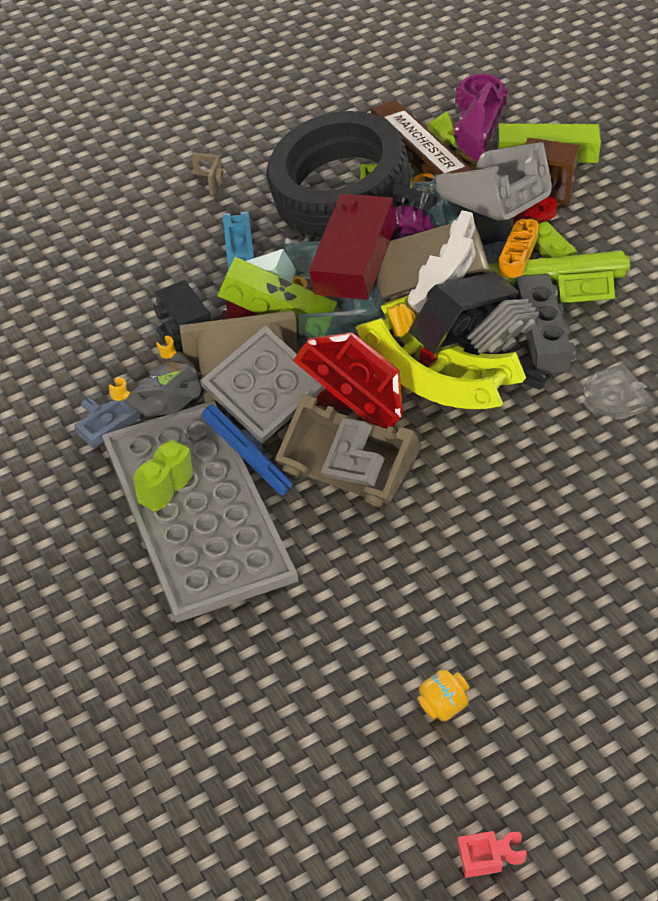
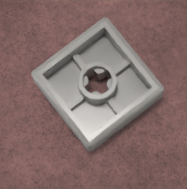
[467,299,539,354]

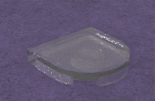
[583,363,654,419]

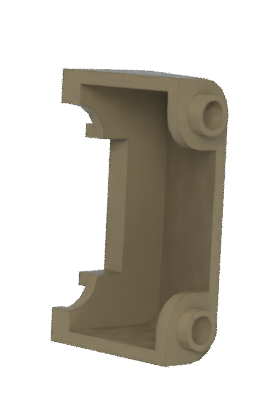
[376,219,490,305]
[275,394,422,508]

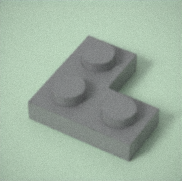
[321,418,385,487]

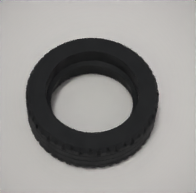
[266,111,411,237]

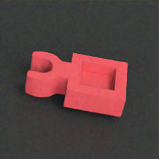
[457,831,527,878]

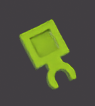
[426,111,459,149]

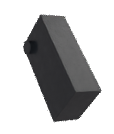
[408,272,519,353]

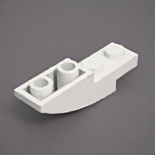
[408,210,476,317]

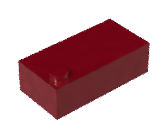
[309,194,397,300]

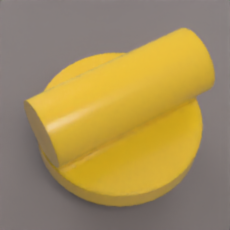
[387,303,416,337]

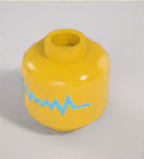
[417,669,470,721]

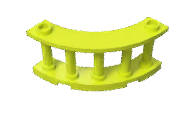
[355,295,526,409]

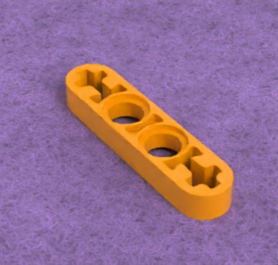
[499,219,539,278]

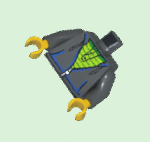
[109,336,202,417]

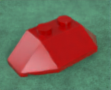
[293,332,403,429]

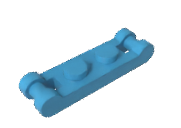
[223,211,254,270]

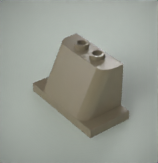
[180,311,298,411]

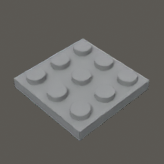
[200,325,325,444]

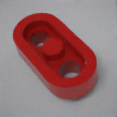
[513,196,557,226]

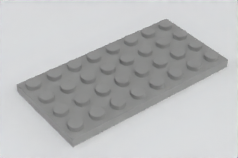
[102,401,298,623]

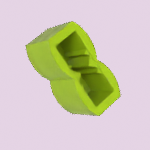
[133,439,193,512]

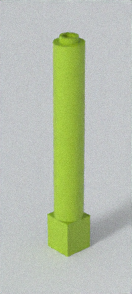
[488,250,630,288]

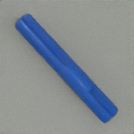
[201,404,293,495]

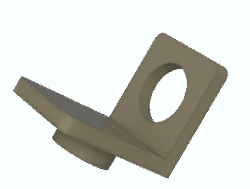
[192,153,224,196]

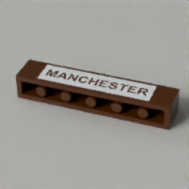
[371,100,473,206]

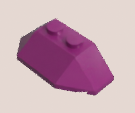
[454,82,503,162]

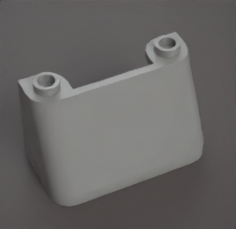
[435,142,552,221]

